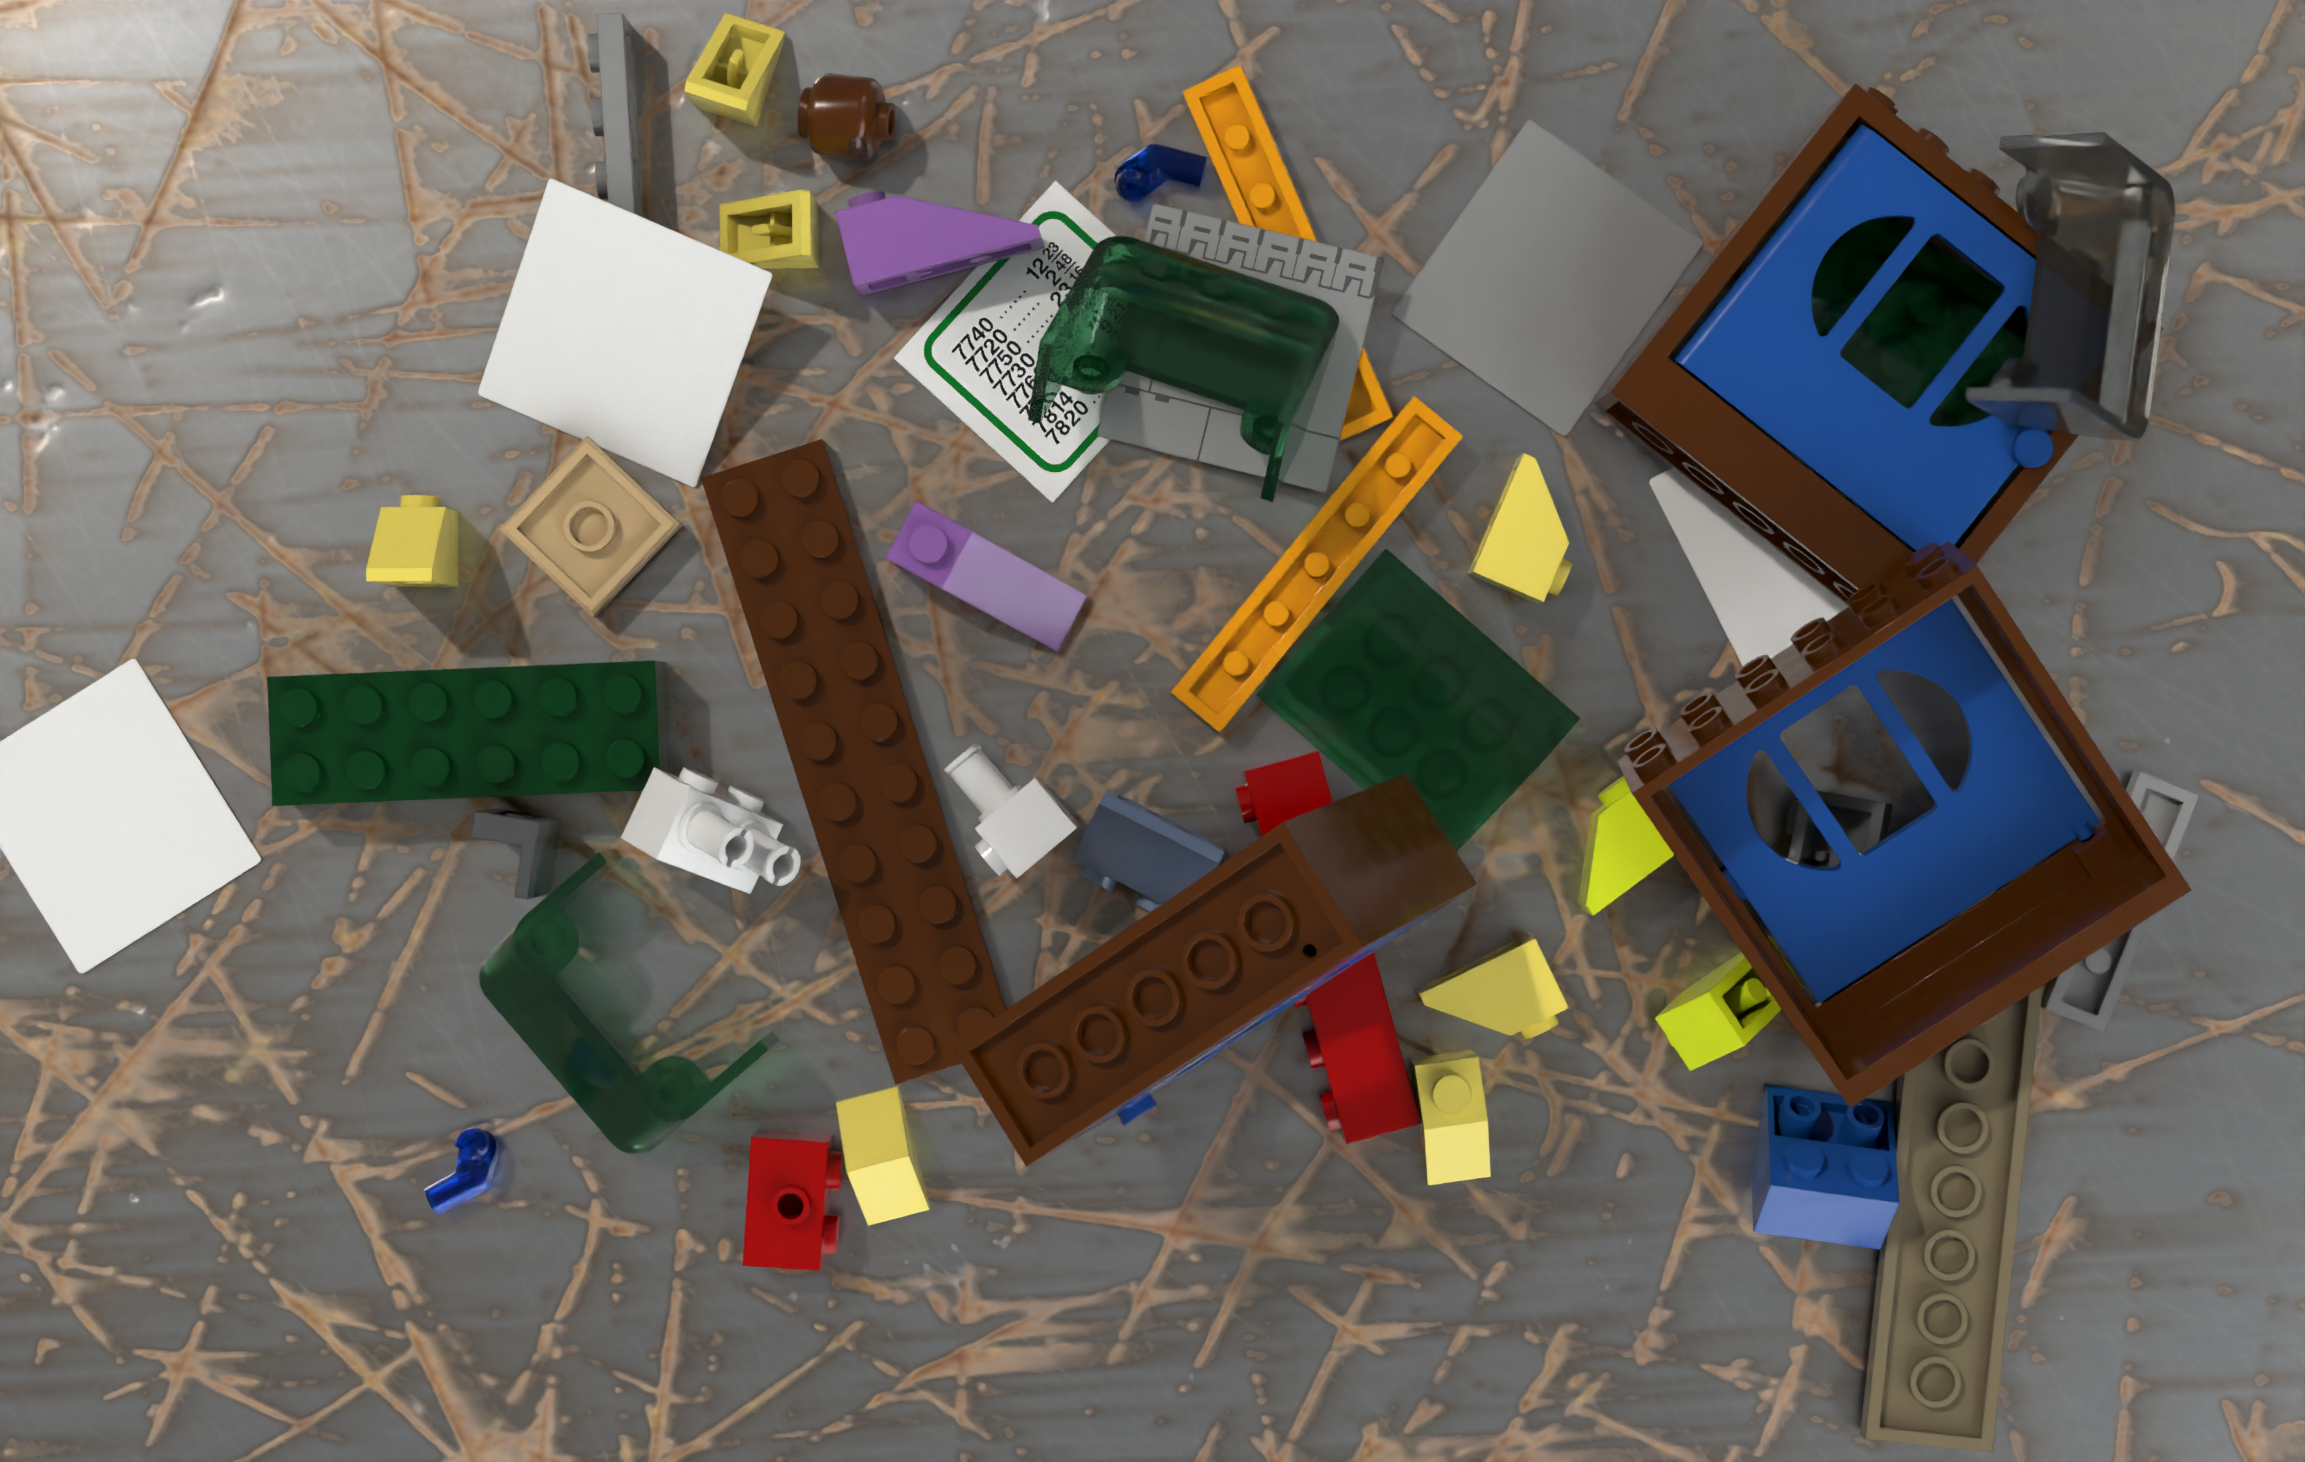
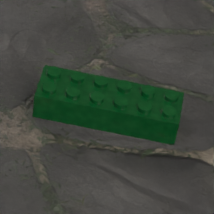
[267,660,671,806]

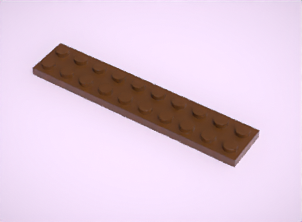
[701,439,1007,1085]

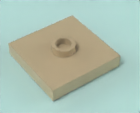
[499,436,682,617]

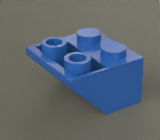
[1752,1085,1899,1250]

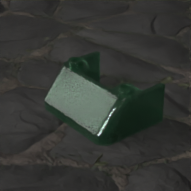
[1028,236,1339,502]
[479,849,780,1154]

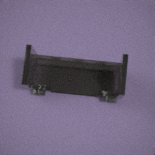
[1966,132,2175,440]

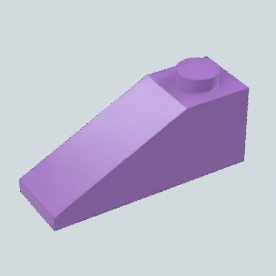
[835,191,1045,296]
[885,501,1088,652]

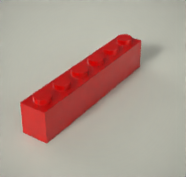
[1234,751,1421,1144]

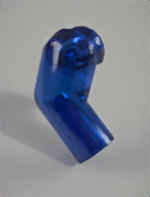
[1114,143,1208,202]
[425,1127,499,1216]

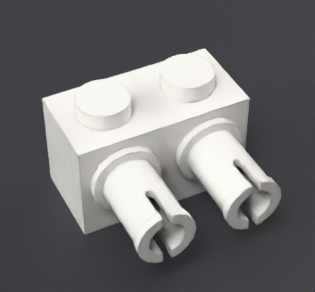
[944,744,1080,879]
[621,767,801,894]

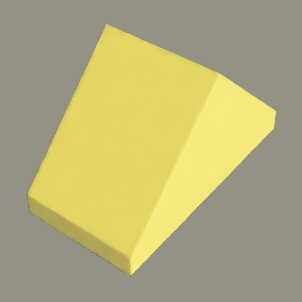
[684,13,786,127]
[719,190,819,269]
[836,1086,930,1226]

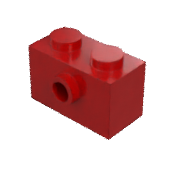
[742,1130,844,1271]

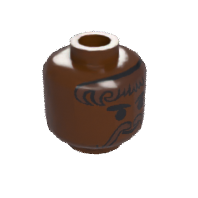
[798,73,896,161]

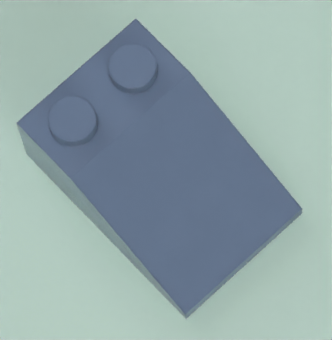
[1072,789,1225,912]

